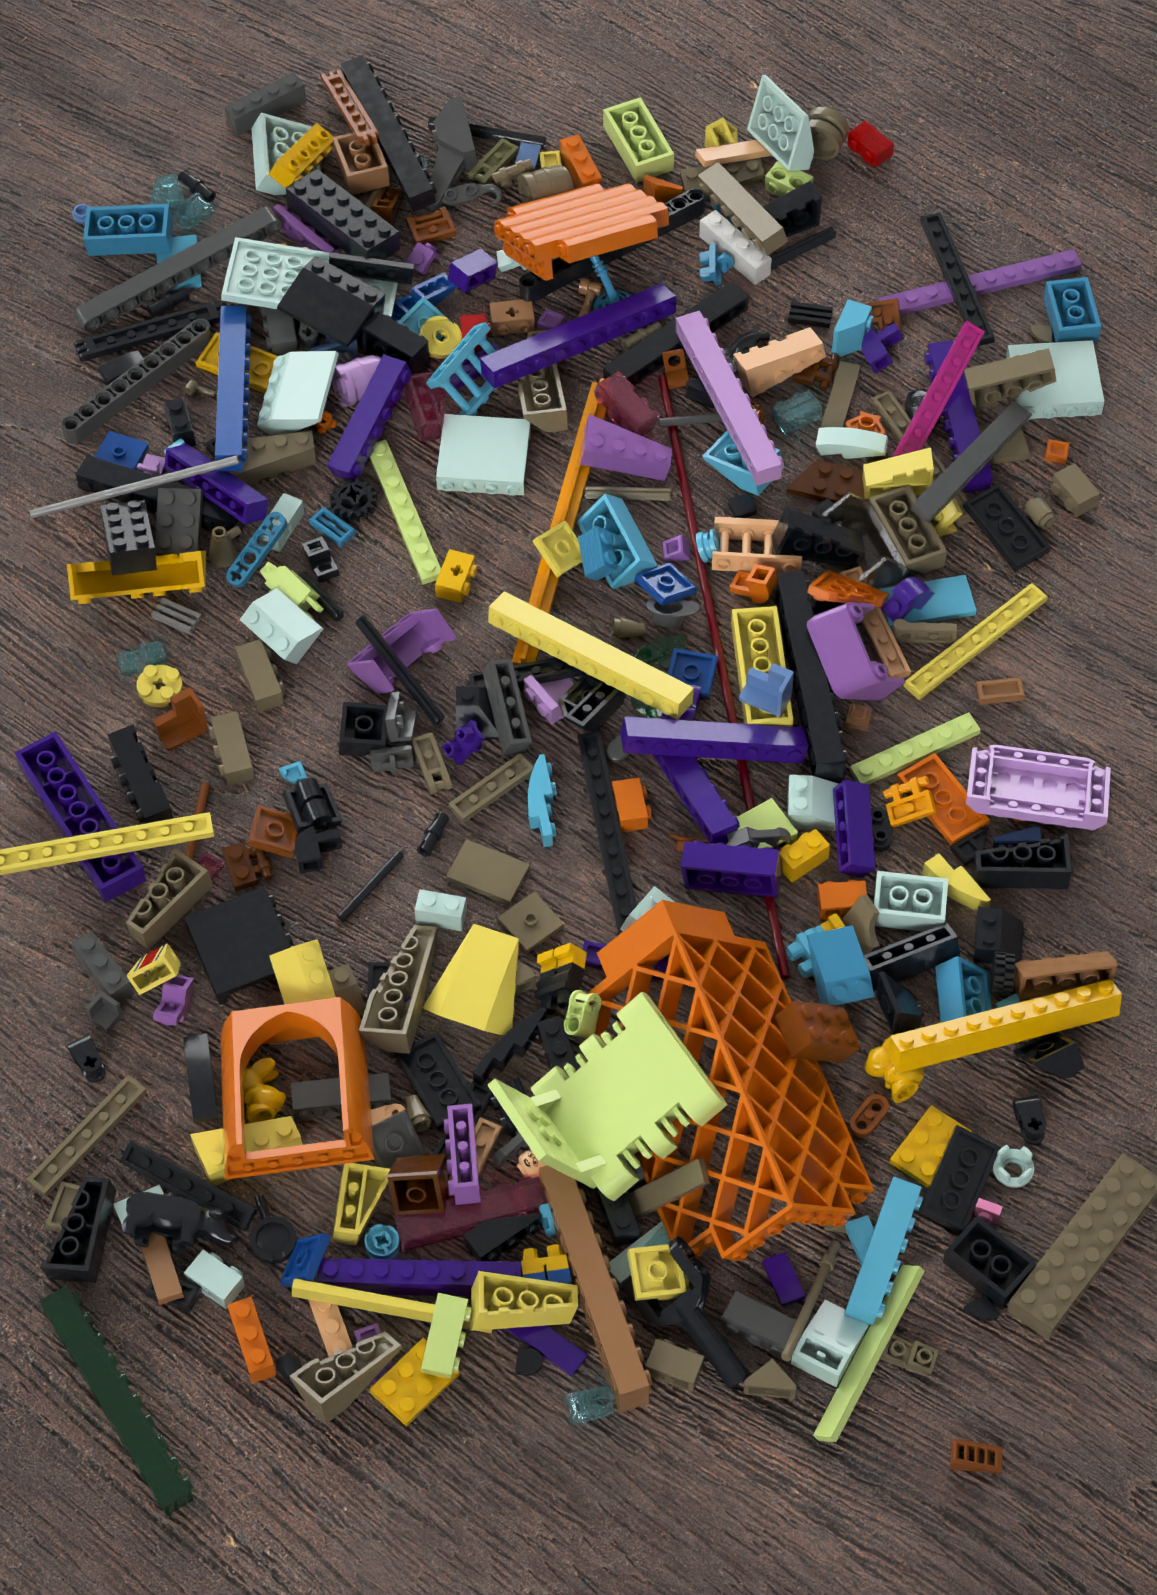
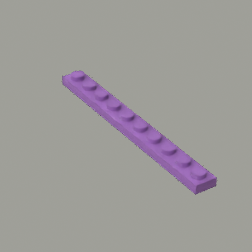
[878,249,1082,315]

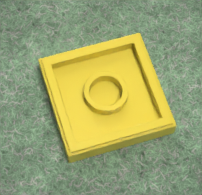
[532,520,582,578]

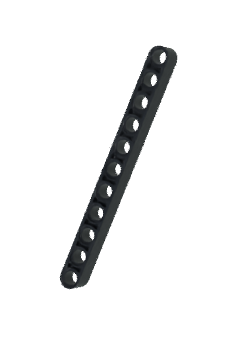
[519,189,705,303]

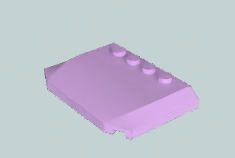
[966,745,1111,830]

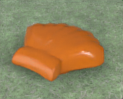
[845,411,886,435]

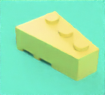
[332,1163,390,1246]

